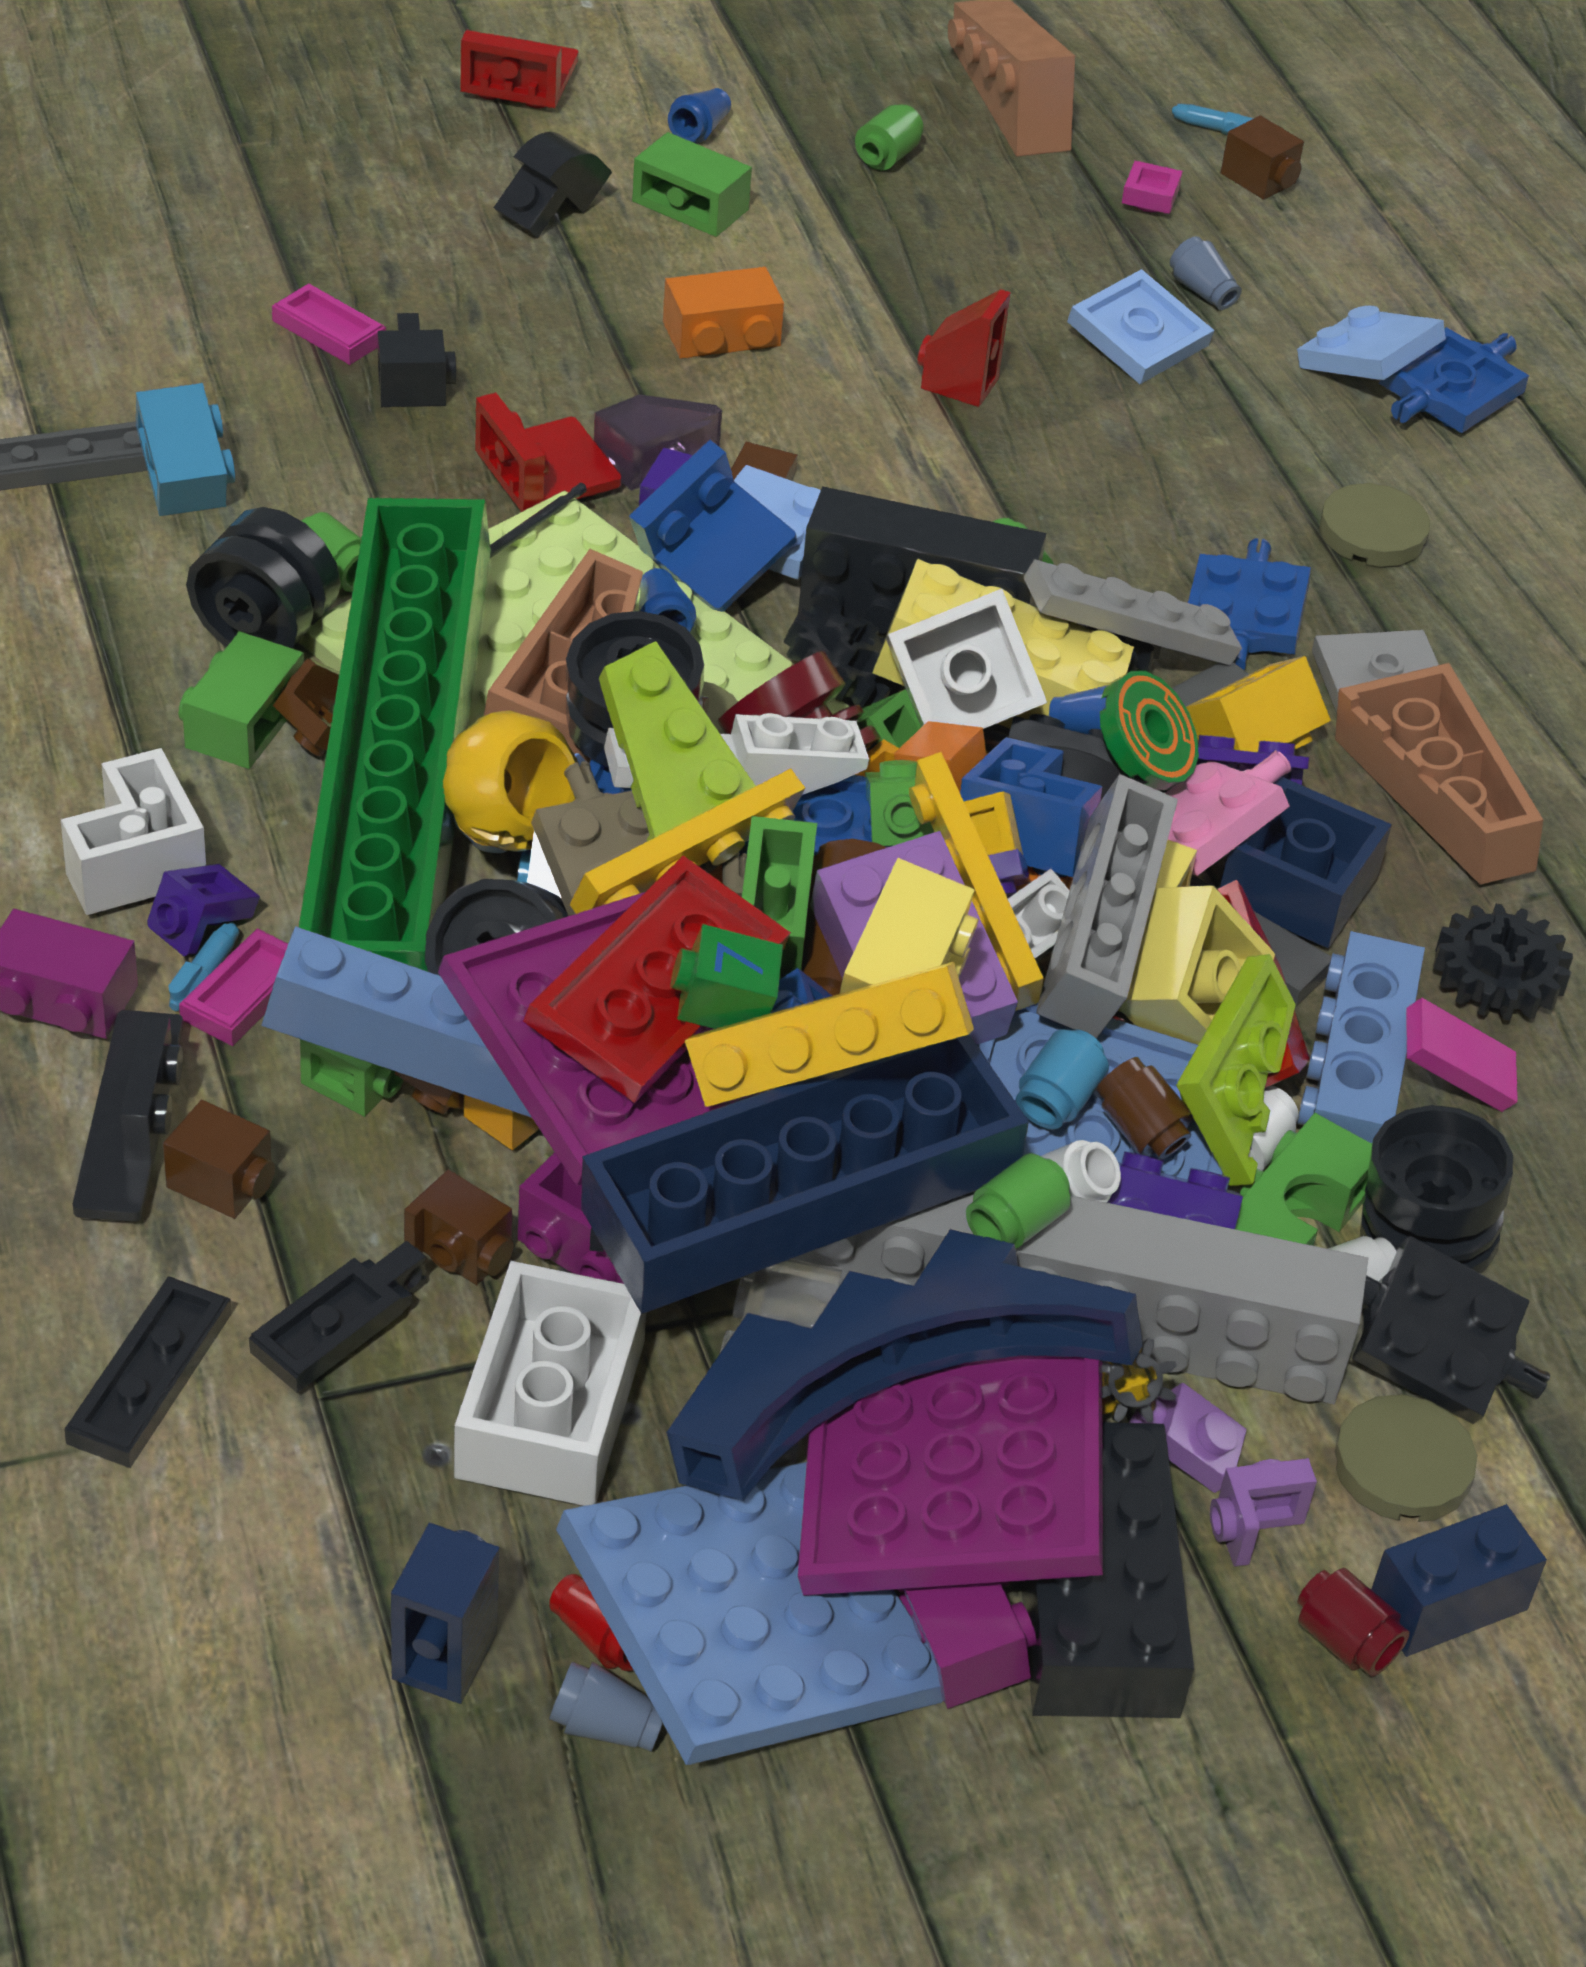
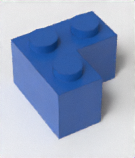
[960,737,1102,877]

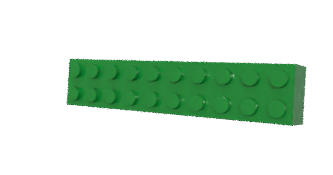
[299,498,491,972]

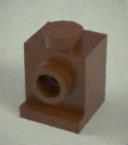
[404,1169,514,1286]

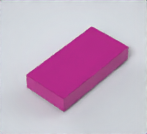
[272,283,386,365]
[179,928,288,1046]
[1406,998,1518,1112]

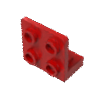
[460,30,579,109]
[475,392,621,512]

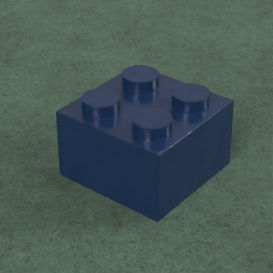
[1220,777,1392,948]

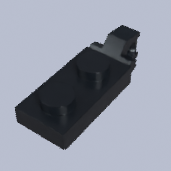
[249,1241,427,1393]

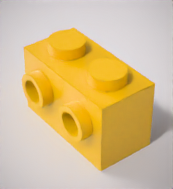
[1186,656,1331,752]

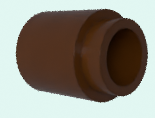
[1096,1057,1193,1159]

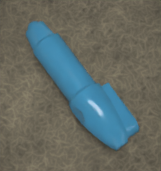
[1172,104,1254,135]
[168,923,239,1011]

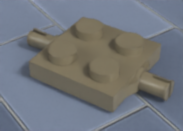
[531,761,649,916]

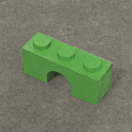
[1235,1113,1372,1246]

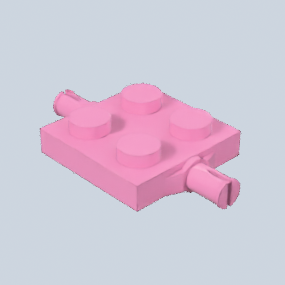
[1165,750,1291,876]

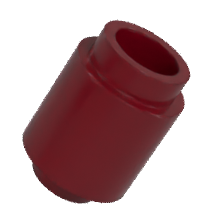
[1297,1568,1410,1677]

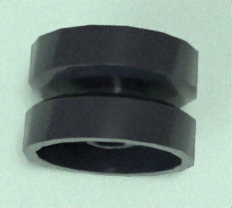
[186,507,341,648]
[566,611,704,767]
[425,879,568,976]

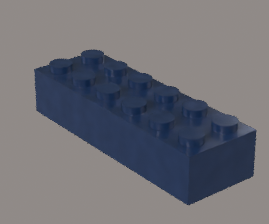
[581,1034,1029,1314]

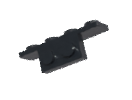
[72,1010,183,1222]

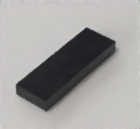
[64,1276,232,1468]

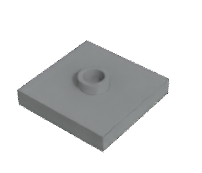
[1312,630,1439,713]

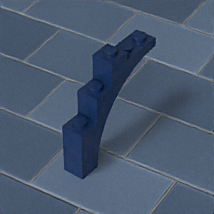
[666,1229,1143,1501]

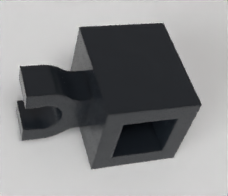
[378,313,456,407]

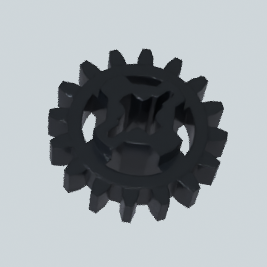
[784,604,902,708]
[1433,903,1573,1020]

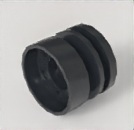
[1360,1105,1513,1273]

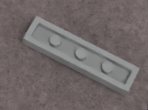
[1023,559,1242,666]

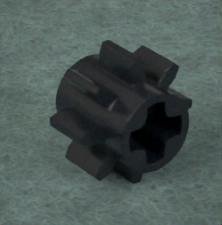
[1102,1338,1177,1423]

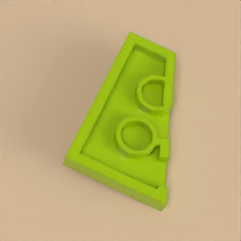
[599,641,756,841]
[1176,954,1296,1186]

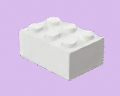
[454,1261,647,1506]

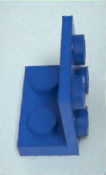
[629,440,797,612]

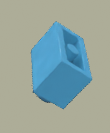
[136,383,235,516]

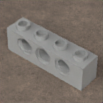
[1036,774,1178,1038]

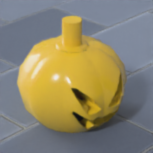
[443,710,578,852]

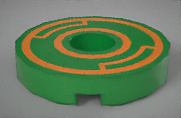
[1099,671,1199,790]

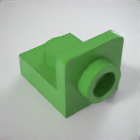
[300,1039,404,1117]

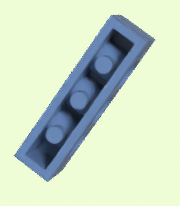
[1297,931,1425,1143]

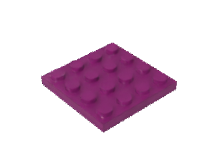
[438,892,775,1186]
[798,1356,1103,1596]

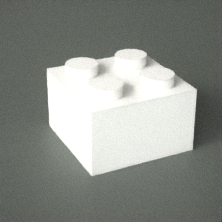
[886,589,1047,729]

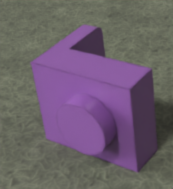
[1130,1383,1247,1493]
[1210,1458,1317,1566]

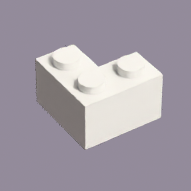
[61,748,206,915]

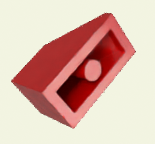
[917,289,1011,407]

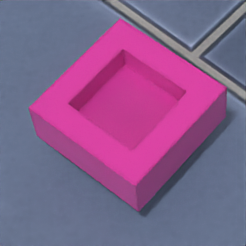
[1122,161,1183,214]

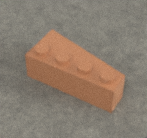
[948,0,1075,157]
[484,549,643,763]
[1335,663,1543,885]

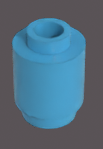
[1016,1029,1109,1129]

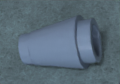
[1170,237,1242,310]
[549,1661,663,1752]

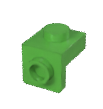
[865,760,934,846]

